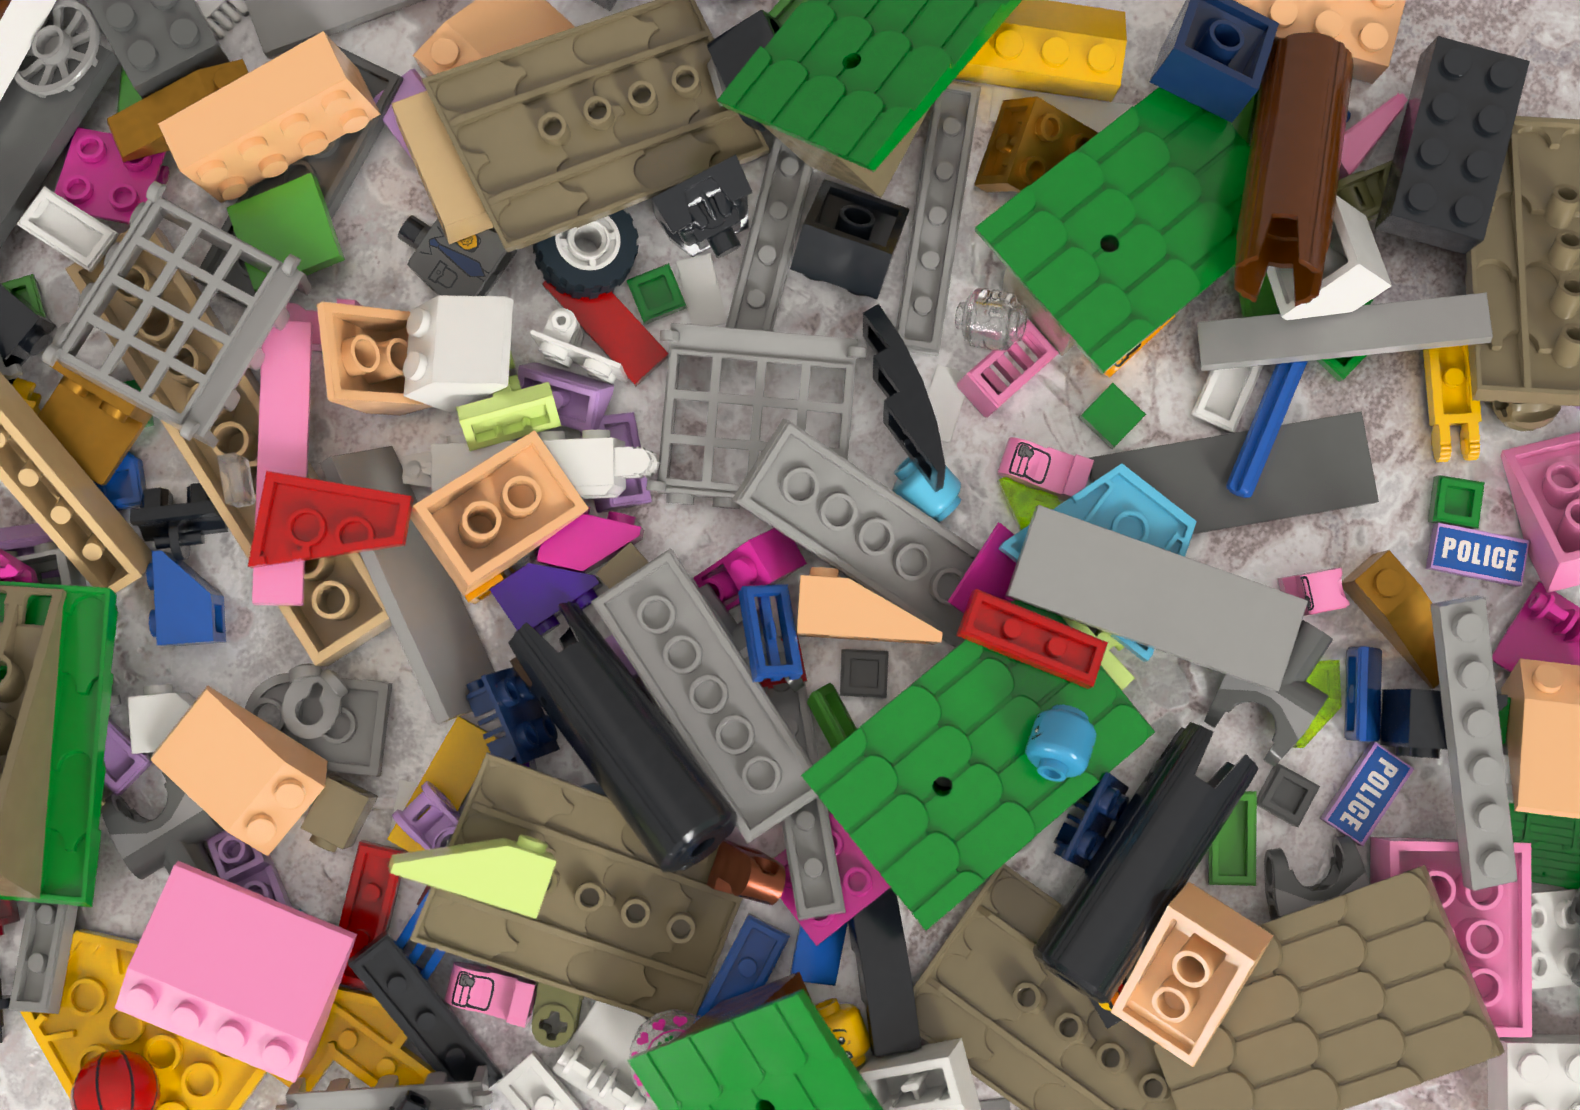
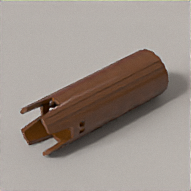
[1234,32,1354,306]

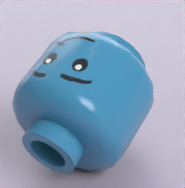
[1026,705,1096,782]

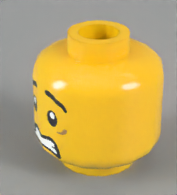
[815,998,870,1067]

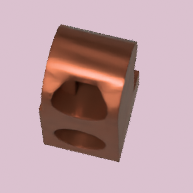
[707,840,786,905]

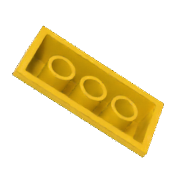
[955,0,1127,102]

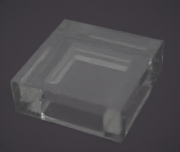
[217,453,256,508]

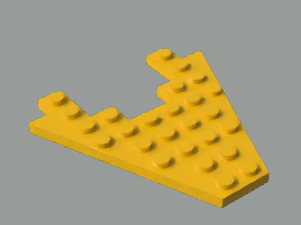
[20,929,436,1110]

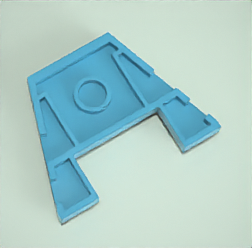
[998,463,1197,662]

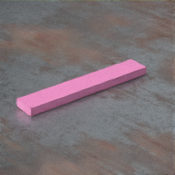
[252,321,313,606]

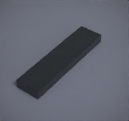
[348,930,503,1088]

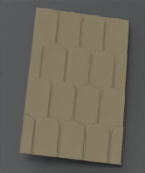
[421,0,770,252]
[1465,116,1580,406]
[410,753,743,1030]
[913,864,1177,1110]
[1126,865,1505,1110]

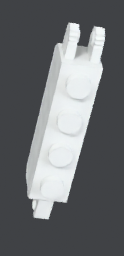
[402,430,661,499]

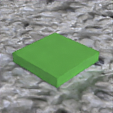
[227,173,345,292]

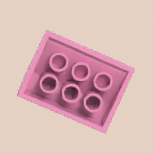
[1501,432,1580,593]
[1370,837,1532,1038]
[115,861,357,1083]

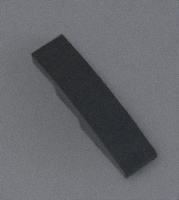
[862,304,946,493]
[848,888,922,1056]

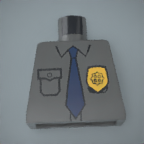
[398,215,517,296]

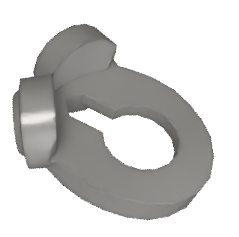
[282,664,349,739]

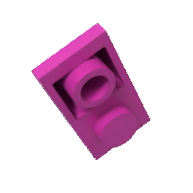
[537,506,644,574]
[693,528,807,611]

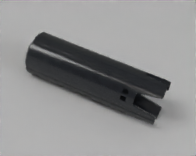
[509,601,738,873]
[1033,722,1259,1004]

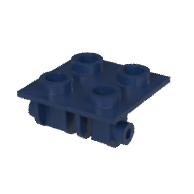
[466,667,560,764]
[1053,772,1129,869]

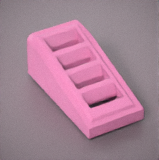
[1339,93,1408,180]
[957,319,1059,417]

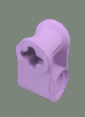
[392,781,461,850]

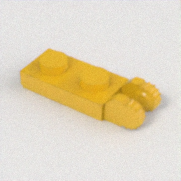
[1423,345,1482,462]

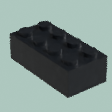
[1375,36,1530,254]

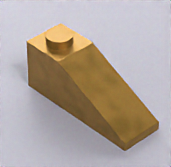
[107,59,249,162]
[1342,550,1440,689]

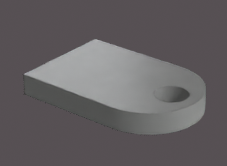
[245,673,392,777]

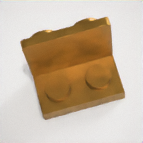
[974,96,1098,193]
[38,361,152,486]

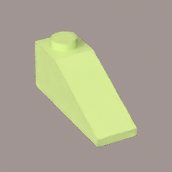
[389,835,557,919]

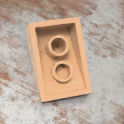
[413,0,575,77]
[317,302,432,416]
[410,430,589,596]
[796,567,942,645]
[1501,658,1580,819]
[150,685,328,856]
[1110,882,1274,1067]

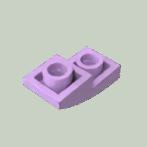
[207,831,292,907]

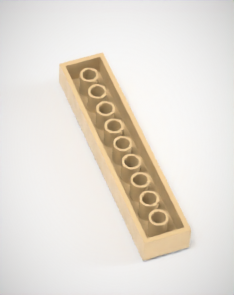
[65,227,392,667]

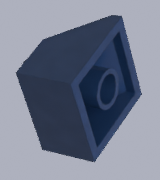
[1149,0,1279,123]

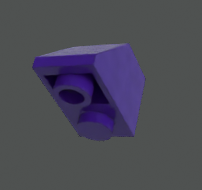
[489,563,603,637]

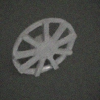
[14,0,104,98]

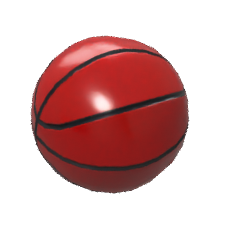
[70,1049,161,1110]

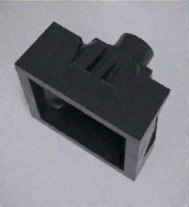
[652,155,752,258]

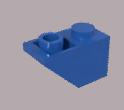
[146,550,226,647]

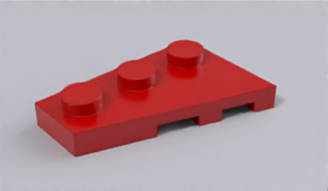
[247,471,414,568]

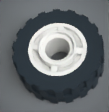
[533,210,639,299]

